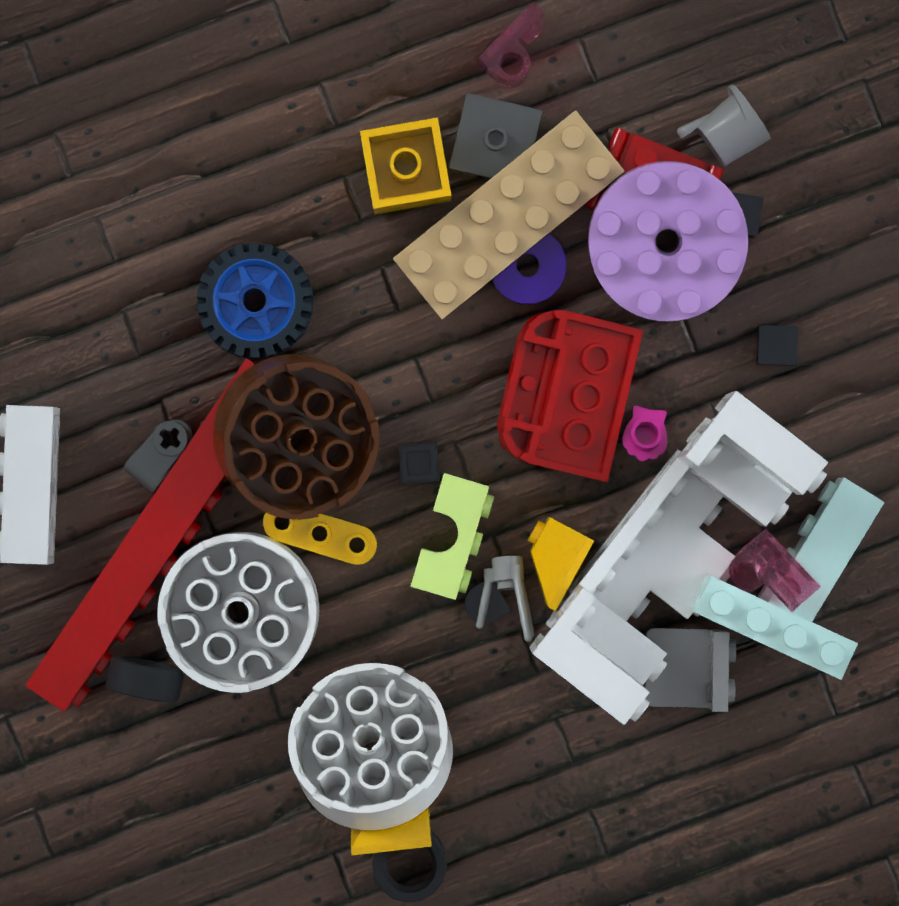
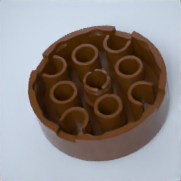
[213,354,379,520]

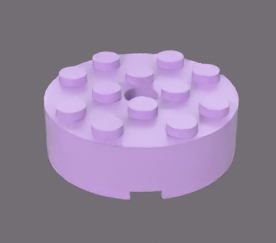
[588,161,748,321]

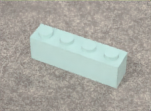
[758,478,885,622]
[690,574,858,680]

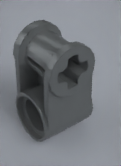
[123,419,194,494]

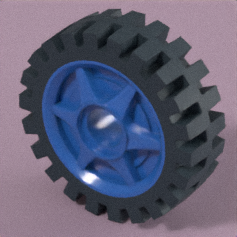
[197,242,314,359]

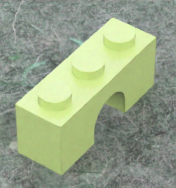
[410,473,494,600]

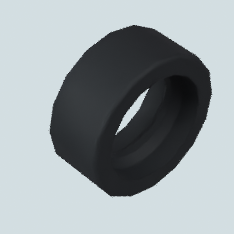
[105,656,185,702]
[372,831,447,903]

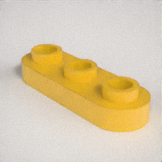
[263,513,377,565]

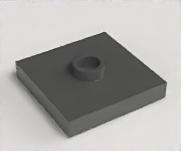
[449,93,543,180]

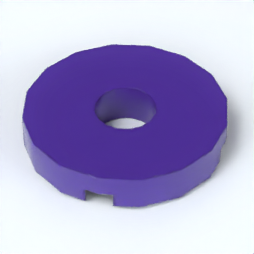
[492,233,566,305]

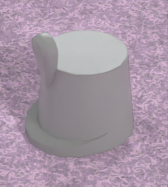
[677,84,771,167]

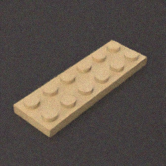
[393,110,625,320]

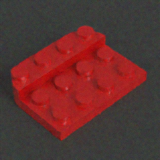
[497,310,643,482]

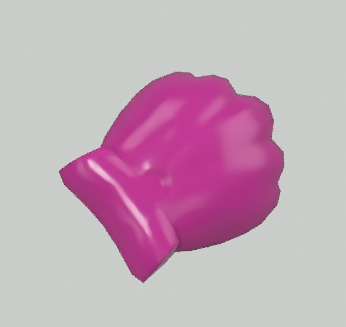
[622,406,667,461]

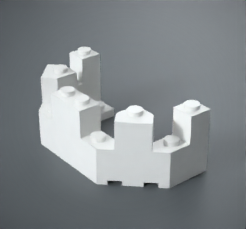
[529,391,828,725]

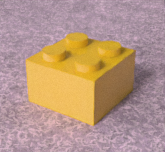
[360,117,451,215]

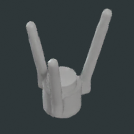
[476,556,535,642]

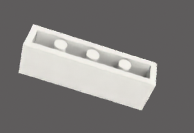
[0,405,60,565]

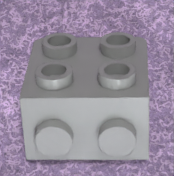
[645,628,736,712]

